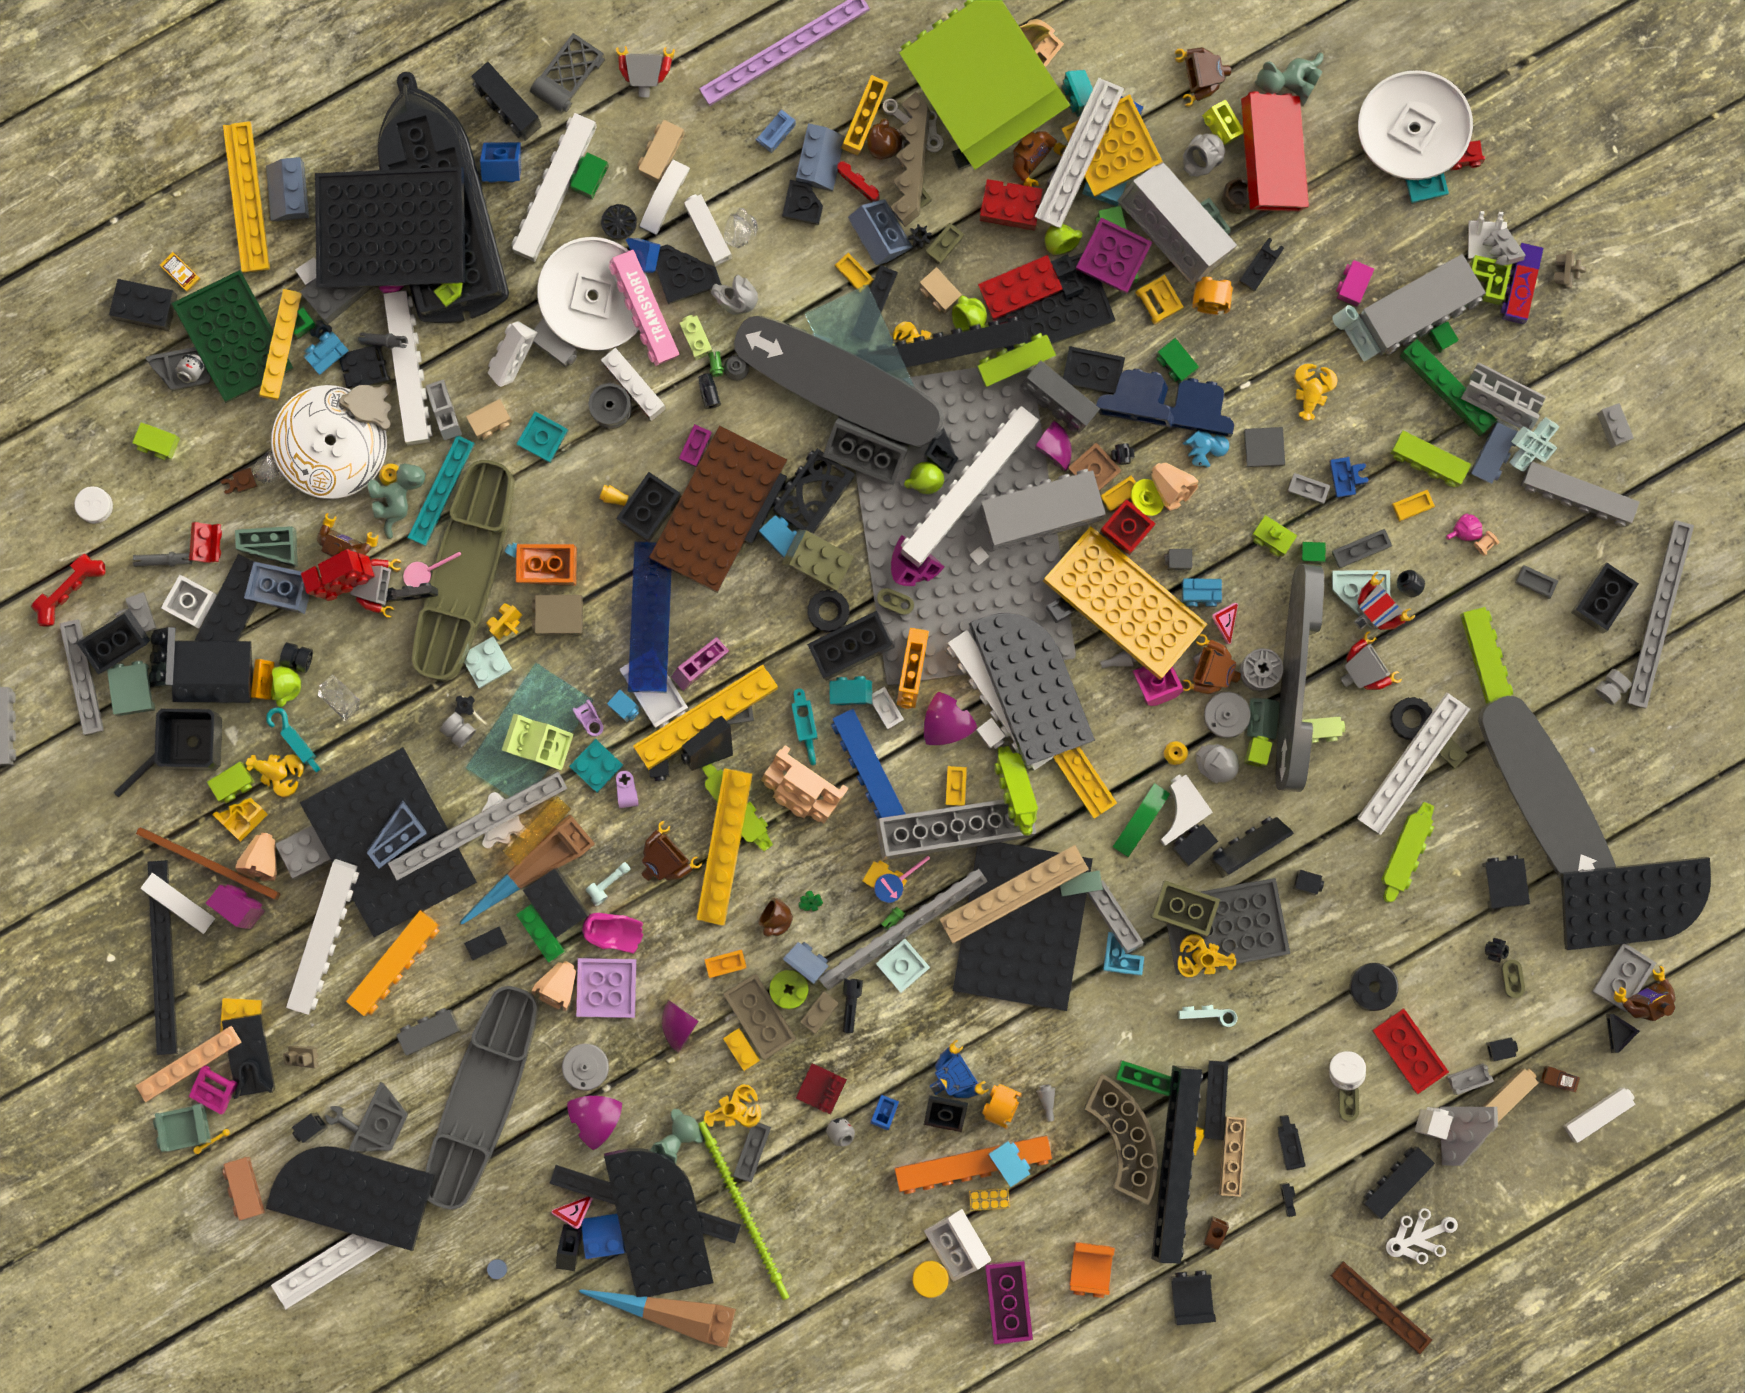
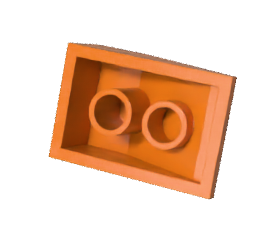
[516,544,577,586]

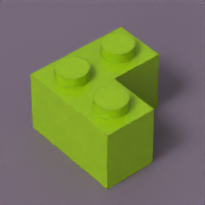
[1470,255,1512,305]

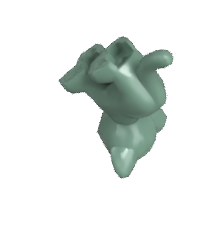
[1255,53,1324,107]
[368,463,426,539]
[649,1109,704,1164]

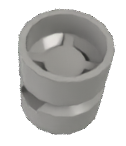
[1595,669,1632,705]
[439,712,476,748]

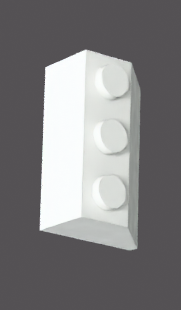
[488,321,538,387]
[924,1209,991,1282]

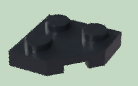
[782,180,823,225]

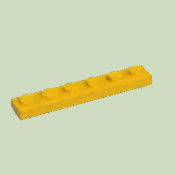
[259,289,302,401]

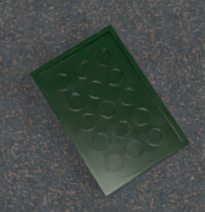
[172,270,294,403]

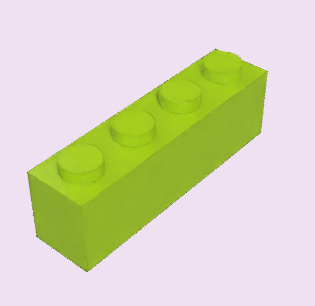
[976,333,1056,387]
[1390,430,1471,488]

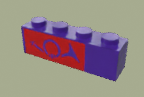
[1500,243,1544,324]

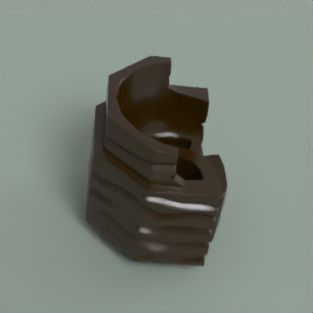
[1221,177,1249,214]

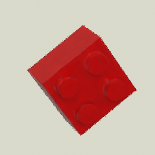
[1100,499,1156,556]

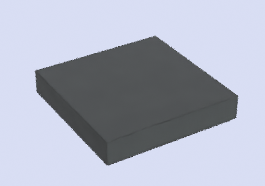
[1244,427,1285,467]

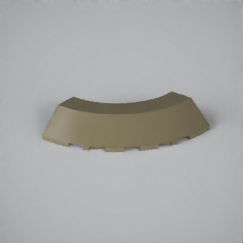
[1084,1074,1158,1205]

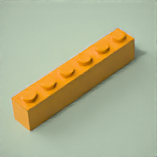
[346,910,440,1016]

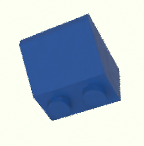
[480,142,521,183]
[582,1213,626,1259]

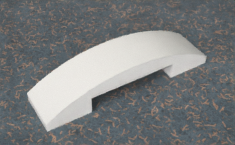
[640,160,690,235]

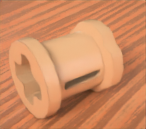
[1474,531,1499,556]

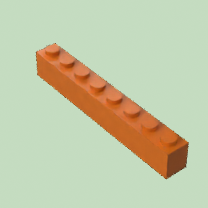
[895,1135,1052,1194]

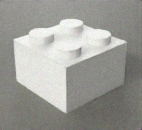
[161,575,217,629]

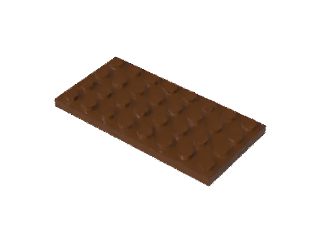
[649,425,787,593]

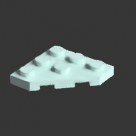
[1332,570,1390,628]

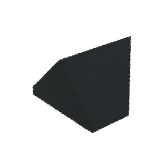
[924,427,959,474]
[1606,1014,1640,1053]

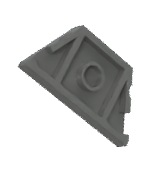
[146,347,211,391]
[349,1082,409,1152]

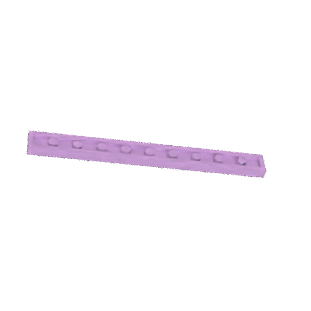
[699,0,870,106]

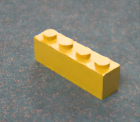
[841,75,889,156]

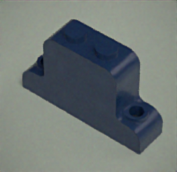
[1096,368,1174,428]
[1170,378,1234,437]

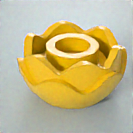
[379,464,399,486]
[1164,741,1188,765]

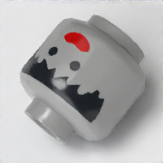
[176,354,204,383]
[826,1117,855,1147]

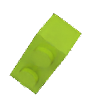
[132,422,180,460]
[1244,736,1272,768]
[207,762,255,803]

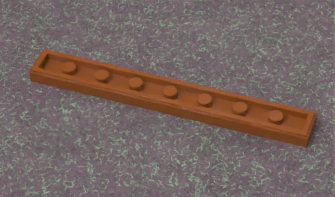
[136,827,281,900]

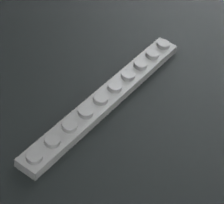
[1626,520,1694,709]
[387,771,567,880]
[819,869,988,991]

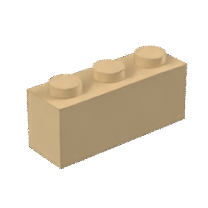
[637,120,685,183]

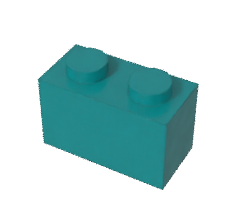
[830,676,872,706]

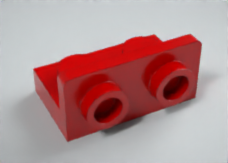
[1451,140,1485,170]
[189,522,222,564]

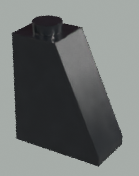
[681,716,733,771]

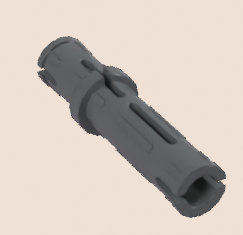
[358,332,408,349]
[133,552,192,567]

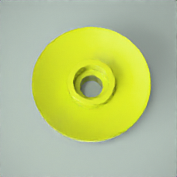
[1131,479,1164,516]

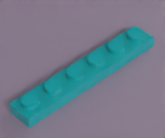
[408,436,475,546]

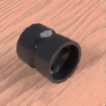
[279,642,313,673]

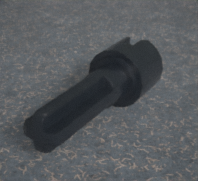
[843,978,863,1033]

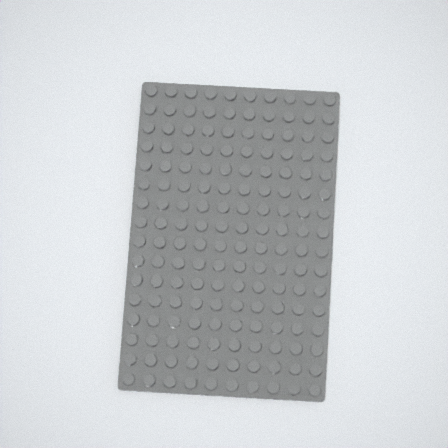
[855,367,1076,685]

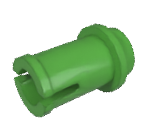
[708,351,725,377]
[881,906,905,930]

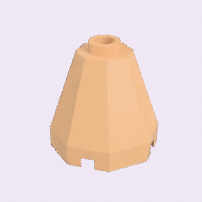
[1151,463,1199,511]
[235,833,277,881]
[532,961,576,1011]

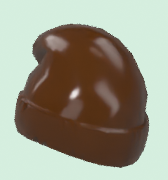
[867,119,902,159]
[758,897,793,937]

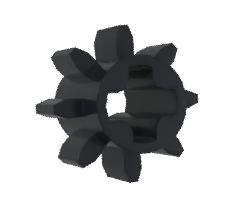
[908,224,932,249]
[1111,443,1135,465]
[1485,938,1509,963]

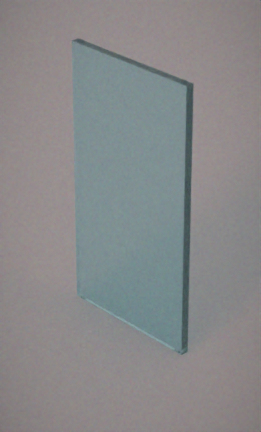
[805,284,915,387]
[466,663,594,796]

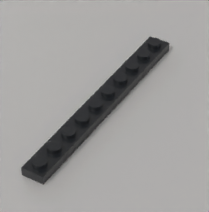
[147,860,178,1055]
[550,1165,741,1243]

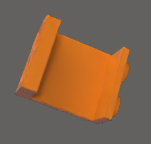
[1069,1242,1115,1298]

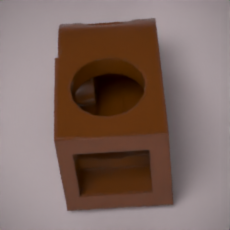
[1203,1216,1229,1250]

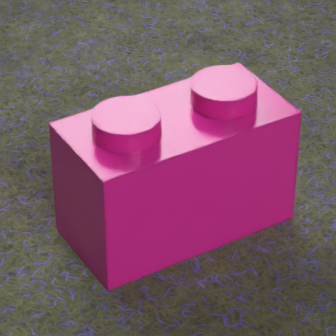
[1336,260,1374,307]

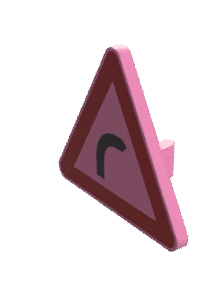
[1213,603,1238,644]
[552,1196,592,1229]

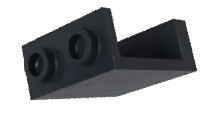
[1482,855,1530,909]
[1171,1270,1216,1325]

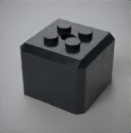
[154,708,222,771]

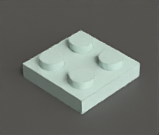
[464,636,513,689]
[876,939,930,993]

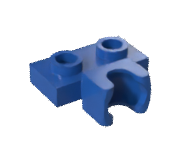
[1329,457,1369,498]

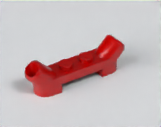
[31,554,105,627]

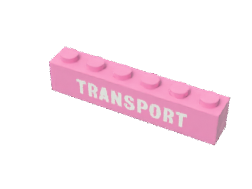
[609,250,680,366]

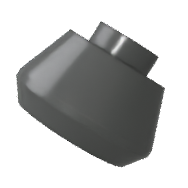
[724,355,750,381]

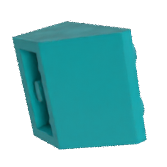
[1061,70,1093,117]

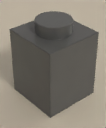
[1164,549,1192,570]

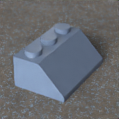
[796,123,845,191]
[266,157,309,222]
[848,199,913,265]

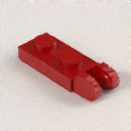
[837,161,880,203]

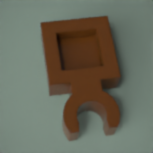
[221,468,258,494]

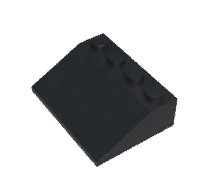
[172,641,253,703]
[1210,816,1294,878]

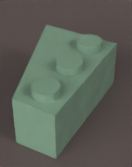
[235,526,298,567]

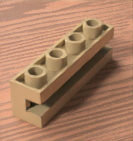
[1219,1116,1246,1197]

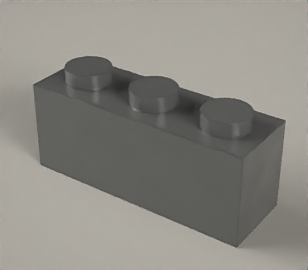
[396,1008,461,1056]

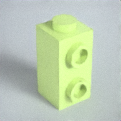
[680,315,713,361]
[1302,717,1345,743]

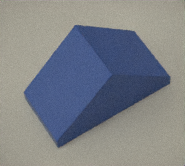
[626,238,661,273]
[870,1095,899,1131]

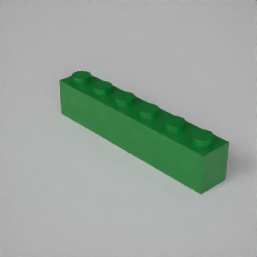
[1400,339,1497,437]

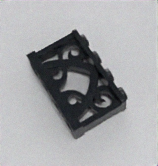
[773,448,855,534]

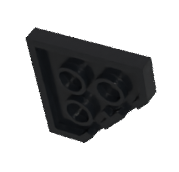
[656,244,722,305]

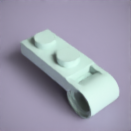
[1333,305,1381,362]
[1178,1005,1237,1027]

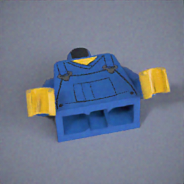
[929,1040,989,1098]

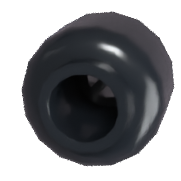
[1397,570,1425,598]

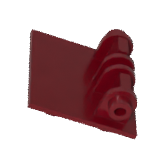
[796,1063,847,1115]

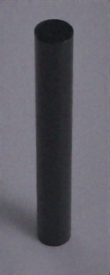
[114,753,155,797]

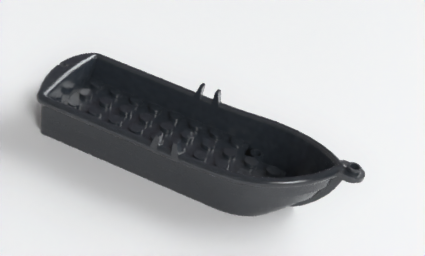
[377,72,509,323]

